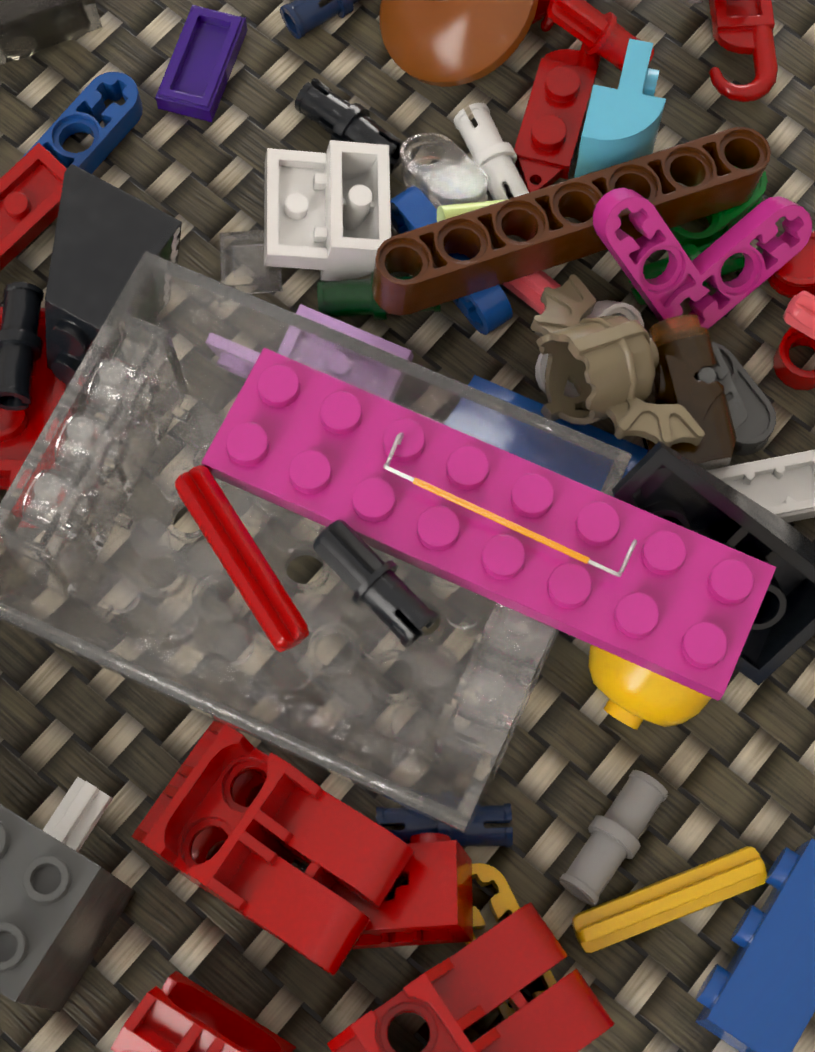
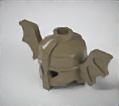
[530,274,705,447]

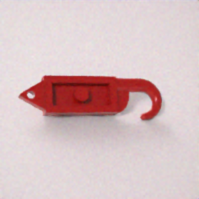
[709,0,778,102]
[514,14,601,193]

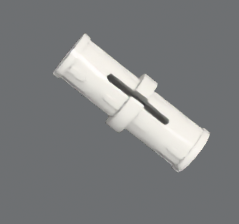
[454,103,529,200]

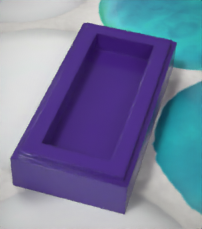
[155,5,248,122]

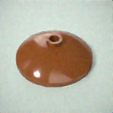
[379,0,538,87]

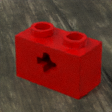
[330,833,473,949]

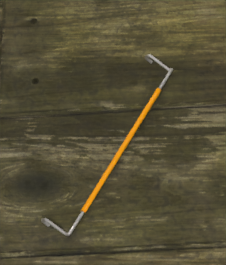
[383,432,637,577]

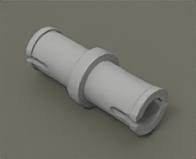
[559,770,668,906]

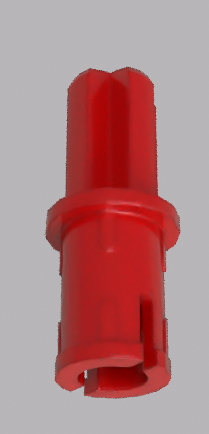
[546,0,654,71]

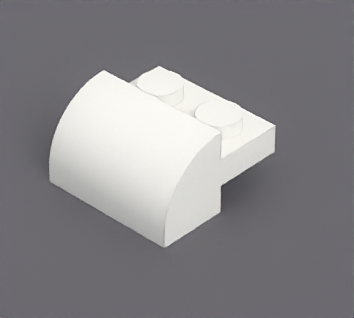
[264,140,391,281]

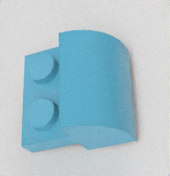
[574,38,666,178]

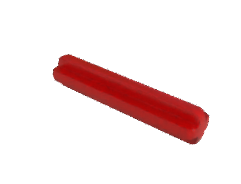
[175,465,309,652]

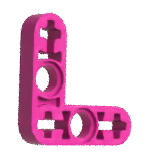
[593,188,812,338]

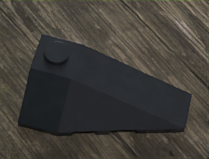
[612,441,815,686]

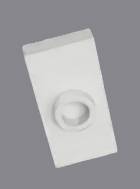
[706,449,815,523]

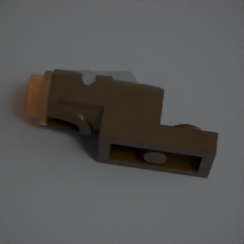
[642,314,748,470]

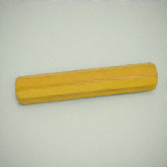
[572,846,767,953]

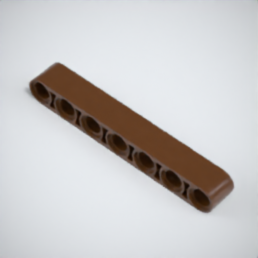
[372,127,771,316]

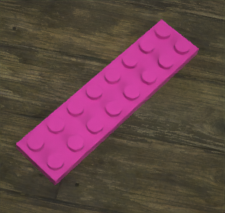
[201,347,776,701]

